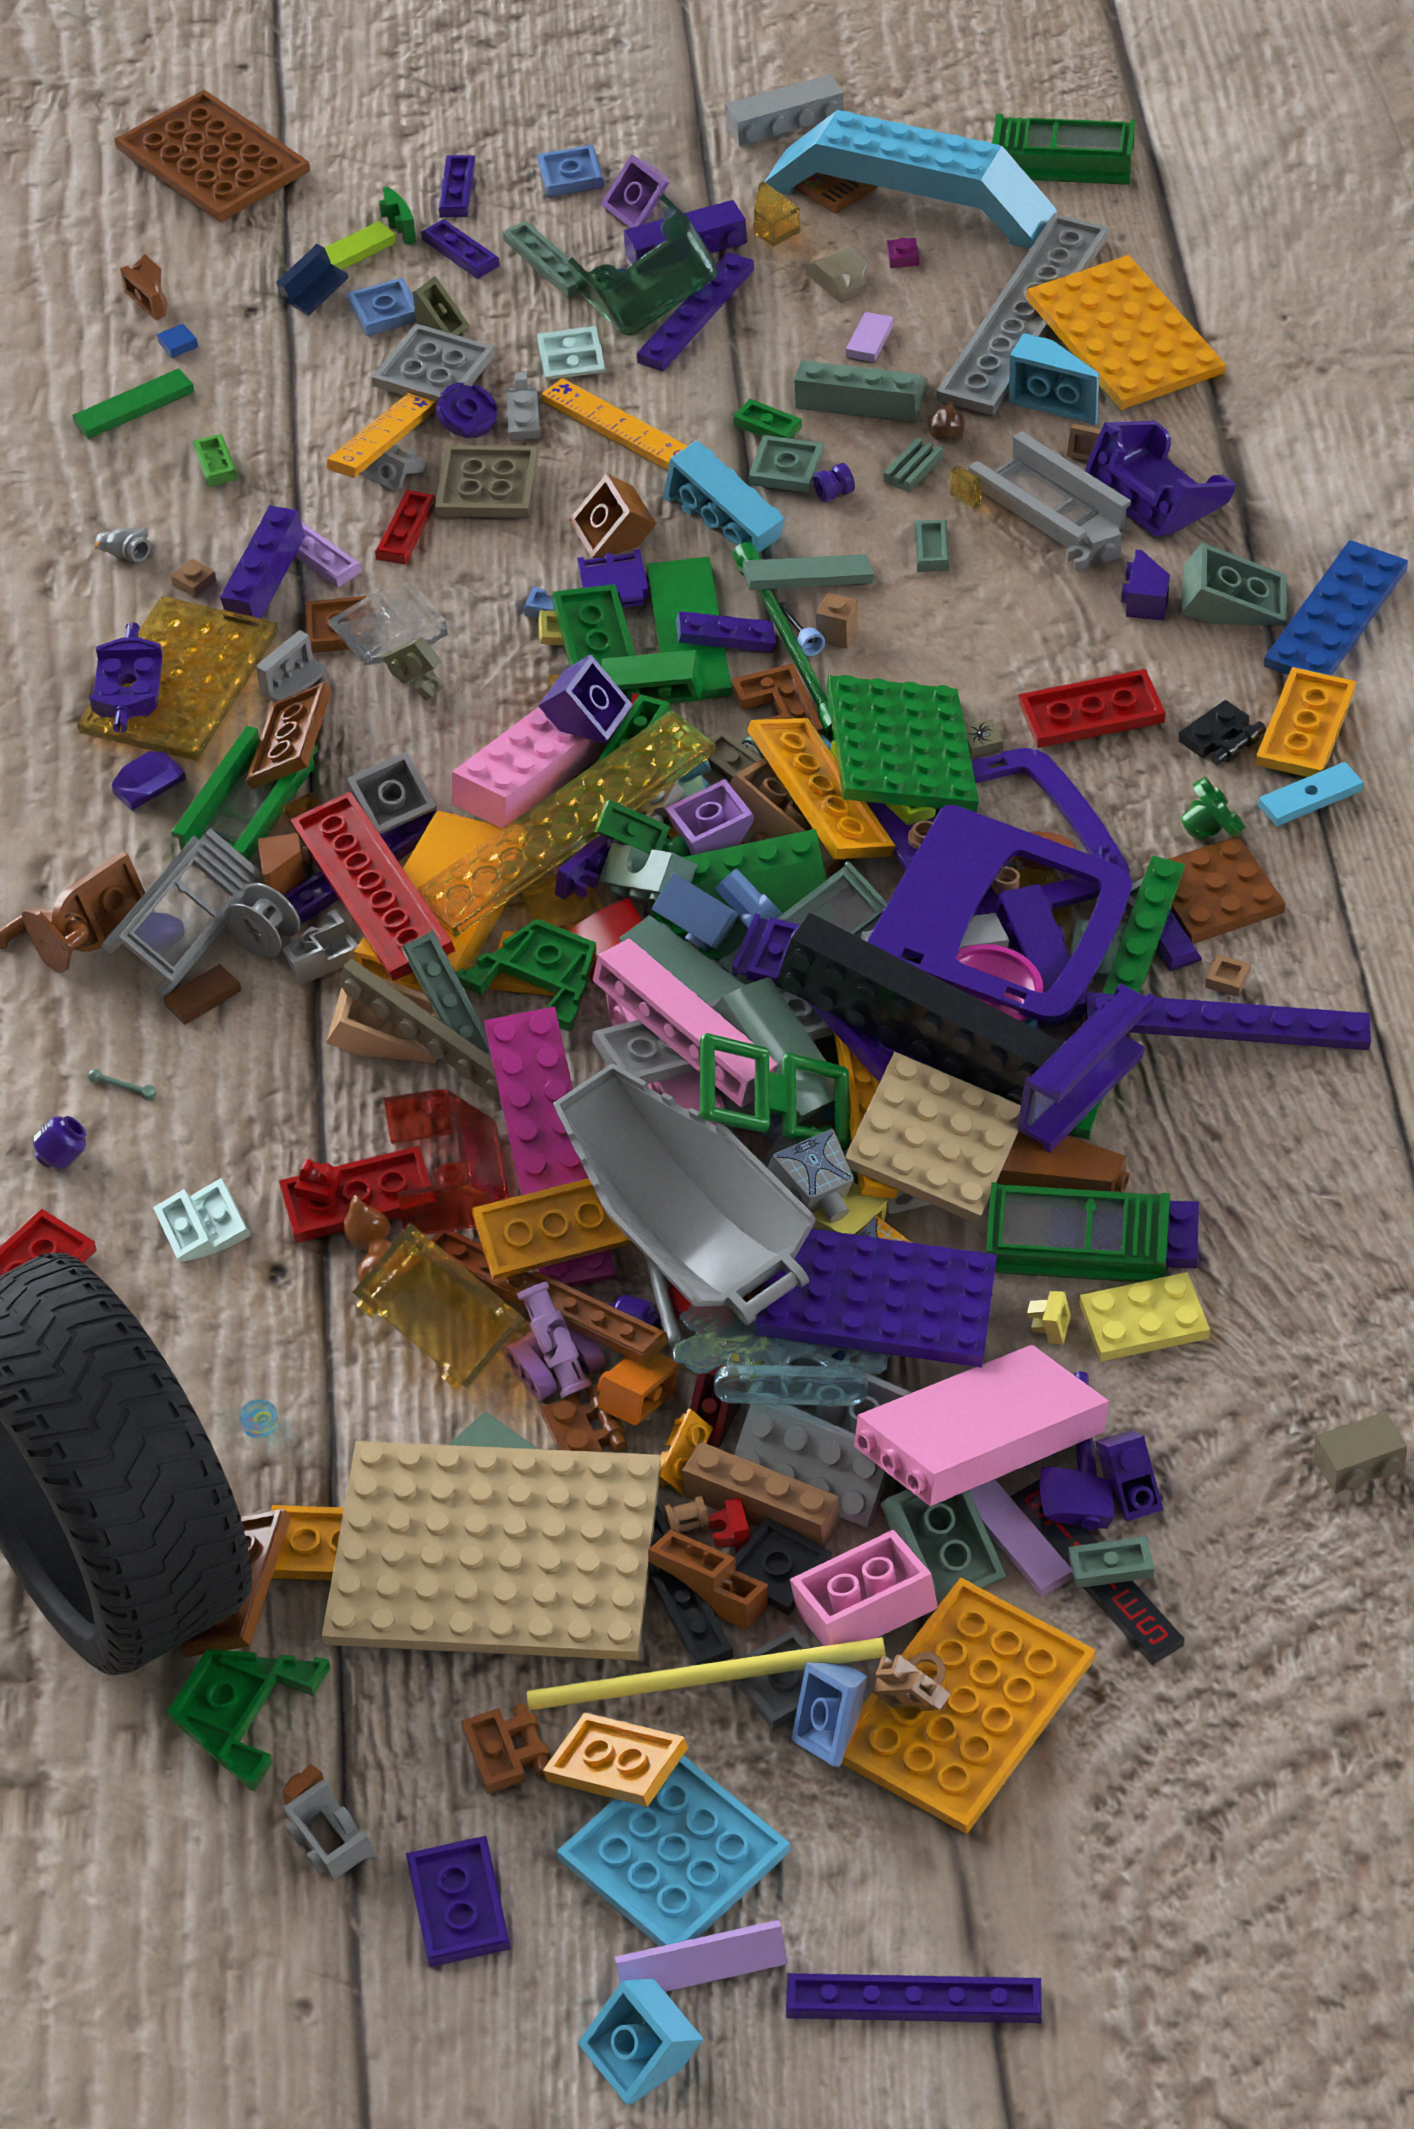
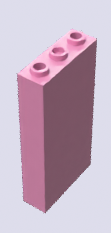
[854,1345,1109,1506]

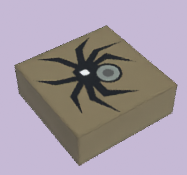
[965,719,1003,757]

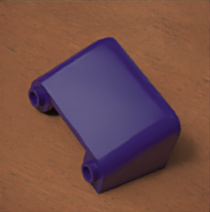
[1085,421,1237,537]

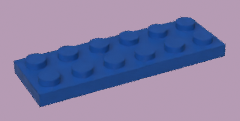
[1264,540,1408,676]

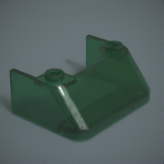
[567,194,718,335]

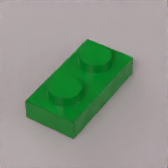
[733,399,802,439]

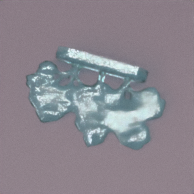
[673,1305,893,1406]

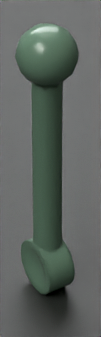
[88,1069,156,1100]

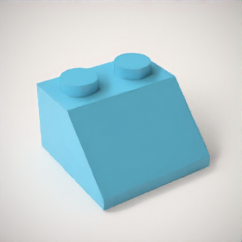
[578,1978,704,2105]

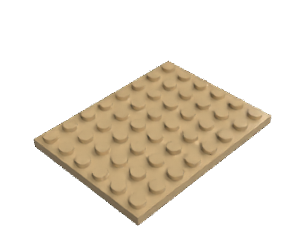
[322,1441,661,1661]

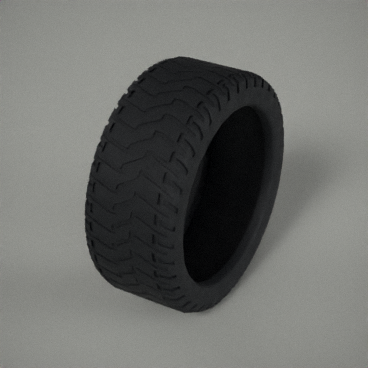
[0,1253,252,1675]

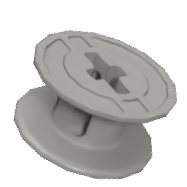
[225,883,301,958]

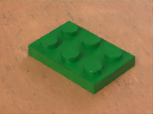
[552,584,635,666]

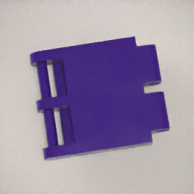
[577,549,649,608]

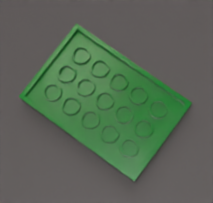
[826,675,979,812]

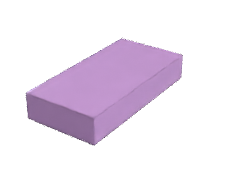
[846,312,894,363]

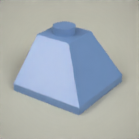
[791,1662,868,1767]

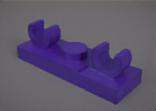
[555,834,620,900]

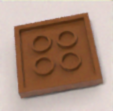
[1146,835,1286,944]

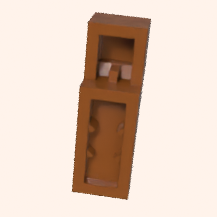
[648,1530,768,1630]

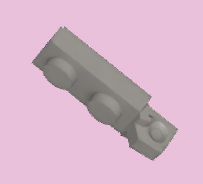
[507,372,540,441]

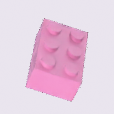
[790,1530,938,1646]

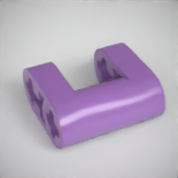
[504,1328,605,1401]

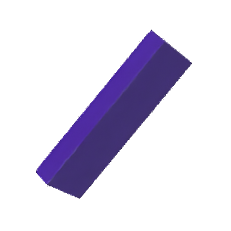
[438,155,476,217]
[421,219,500,279]

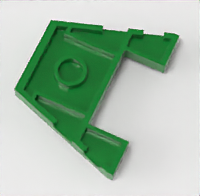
[456,919,597,1032]
[167,1649,331,1792]

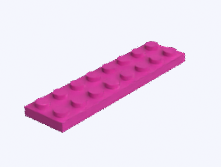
[484,1007,615,1287]

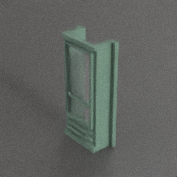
[719,861,888,985]

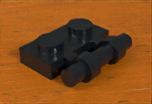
[1179,700,1266,766]

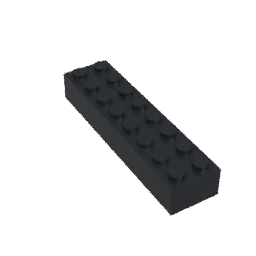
[775,912,1064,1106]

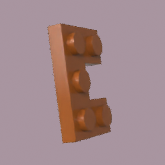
[731,664,824,736]

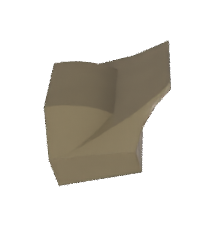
[806,245,869,304]

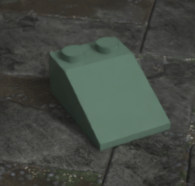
[1182,542,1287,625]
[880,1489,1007,1606]

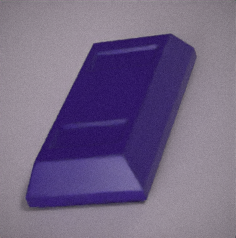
[1156,910,1202,971]

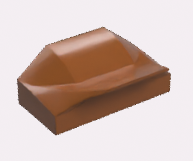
[120,254,168,320]

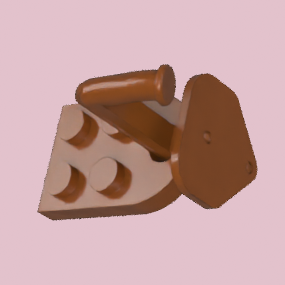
[0,852,153,972]

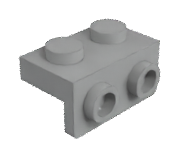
[361,444,428,491]
[256,630,327,702]

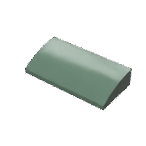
[713,977,835,1124]

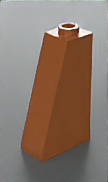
[997,1131,1130,1192]

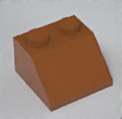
[569,473,657,559]

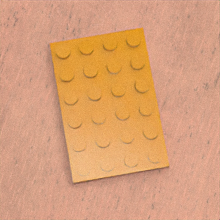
[1026,255,1226,410]
[841,1577,1096,1835]

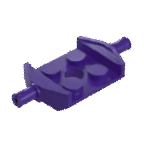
[89,622,163,733]

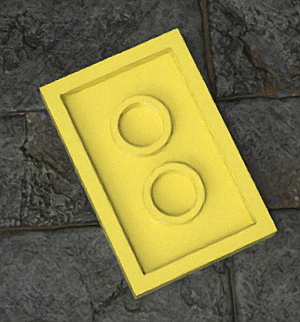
[1080,1272,1210,1362]

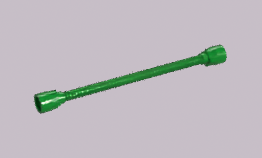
[732,542,834,741]

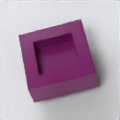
[887,238,919,268]

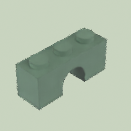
[598,843,697,902]

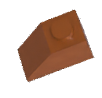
[258,833,310,895]

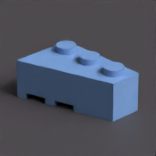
[651,873,740,952]

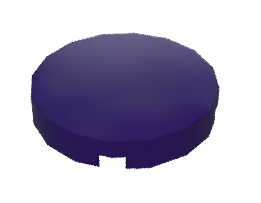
[436,382,497,438]

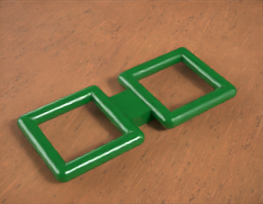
[700,1033,850,1151]

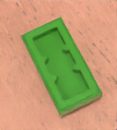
[192,434,238,487]

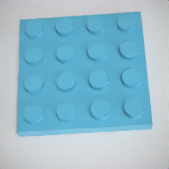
[557,1755,791,1947]

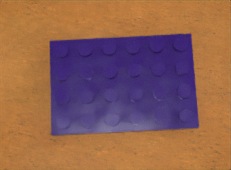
[755,1229,997,1368]

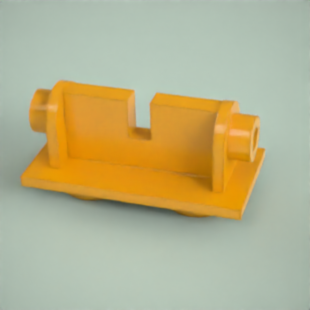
[659,1409,713,1495]

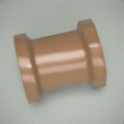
[663,1496,709,1533]

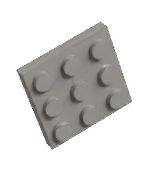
[371,324,495,405]

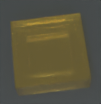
[950,465,981,508]

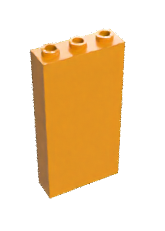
[354,810,533,992]

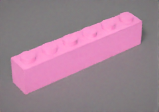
[593,938,778,1108]

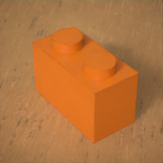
[597,1352,680,1426]

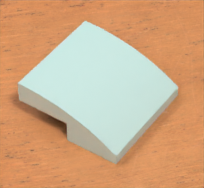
[537,326,605,380]
[153,1178,252,1262]

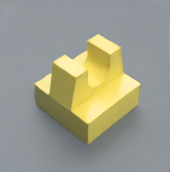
[1027,1291,1071,1345]

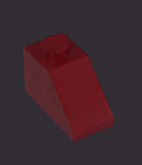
[690,1359,749,1448]

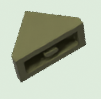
[412,276,470,335]

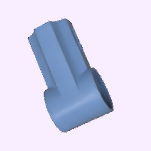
[715,868,783,928]

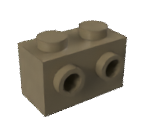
[1314,1411,1407,1494]

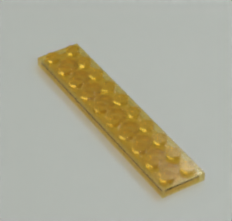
[417,710,716,938]

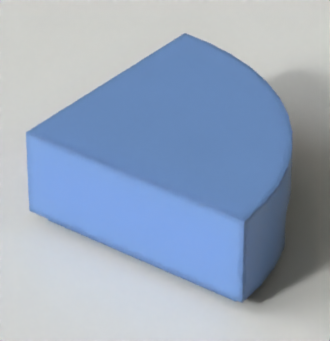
[524,587,555,618]

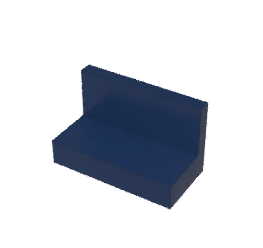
[276,243,349,316]

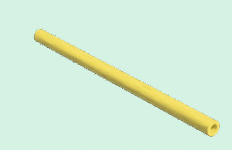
[527,1637,886,1711]

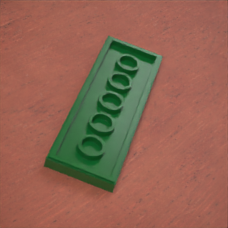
[646,556,732,699]

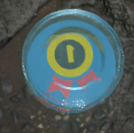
[239,1400,278,1438]

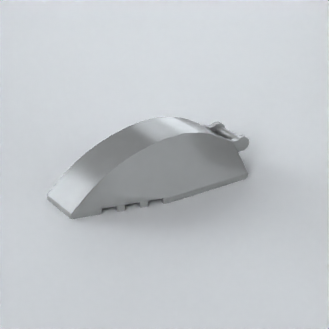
[553,1063,816,1325]

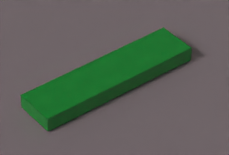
[72,368,195,439]

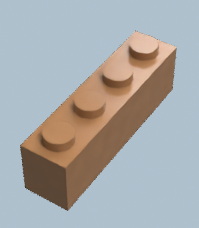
[682,1442,840,1548]

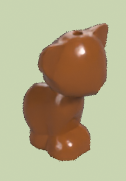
[344,1195,425,1302]

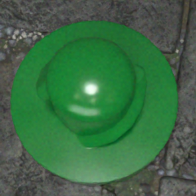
[1181,776,1246,841]

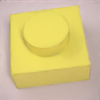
[538,610,564,646]

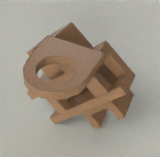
[872,1652,950,1711]

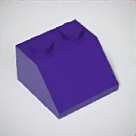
[538,654,633,743]

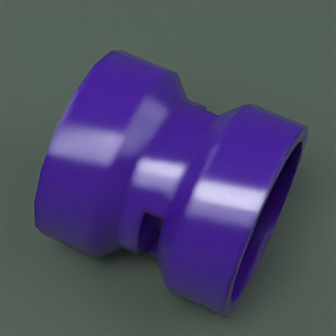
[813,463,855,503]

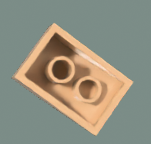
[326,975,438,1063]

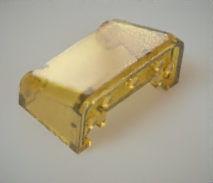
[352,1223,530,1390]

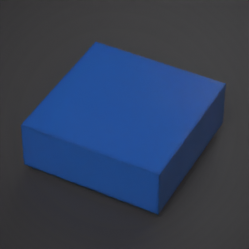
[157,324,198,358]

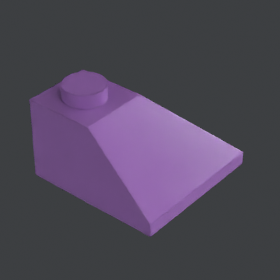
[601,154,670,228]
[665,779,754,855]

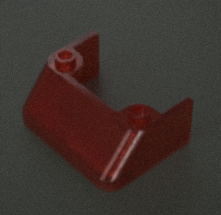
[383,1089,510,1238]

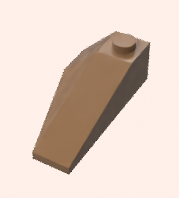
[729,757,845,862]

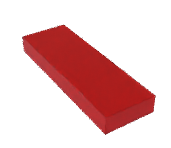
[375,490,436,565]

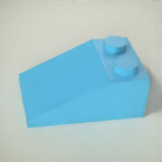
[1009,333,1099,425]

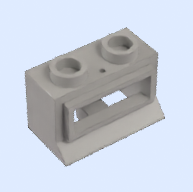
[283,1779,377,1880]

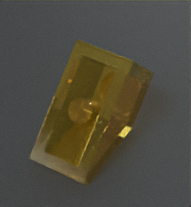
[753,181,800,247]

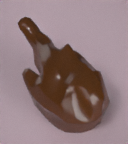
[928,401,965,437]

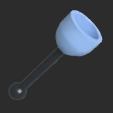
[778,602,825,656]

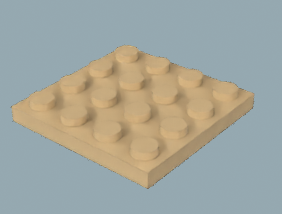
[845,1052,1021,1224]

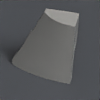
[282,910,358,986]

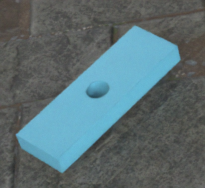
[1258,762,1364,827]

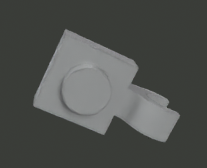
[1066,527,1122,571]

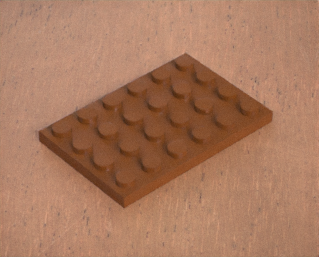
[115,90,310,222]

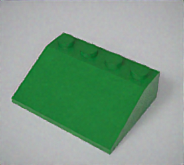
[682,829,836,962]

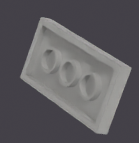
[734,1399,888,1527]

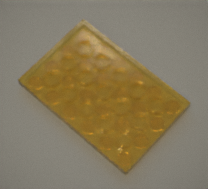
[77,596,279,761]

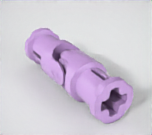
[517,1281,592,1398]

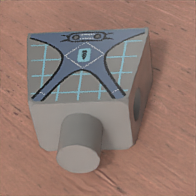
[767,1129,853,1222]

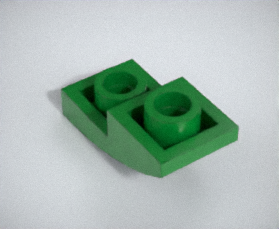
[379,187,417,244]

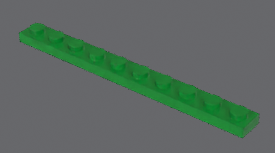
[1069,855,1185,1140]

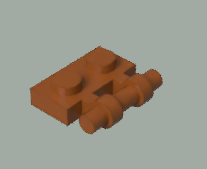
[541,1385,628,1452]
[461,1703,551,1794]

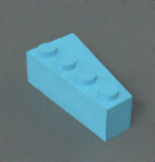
[663,440,785,553]

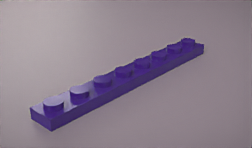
[1085,992,1371,1050]

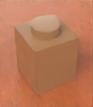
[816,592,858,649]

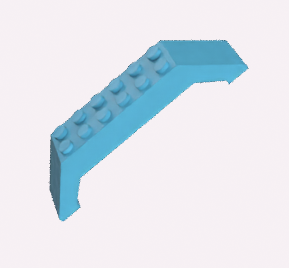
[764,110,1057,249]

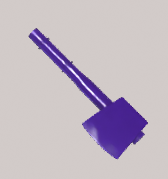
[1040,1371,1114,1531]

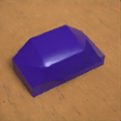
[111,751,186,811]

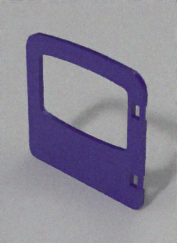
[866,748,1130,916]
[867,805,1132,1022]

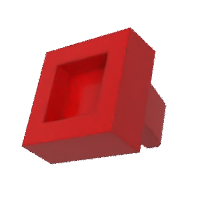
[294,1158,343,1204]
[708,1498,750,1554]

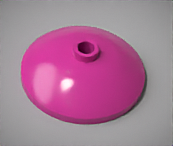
[957,944,1043,1022]

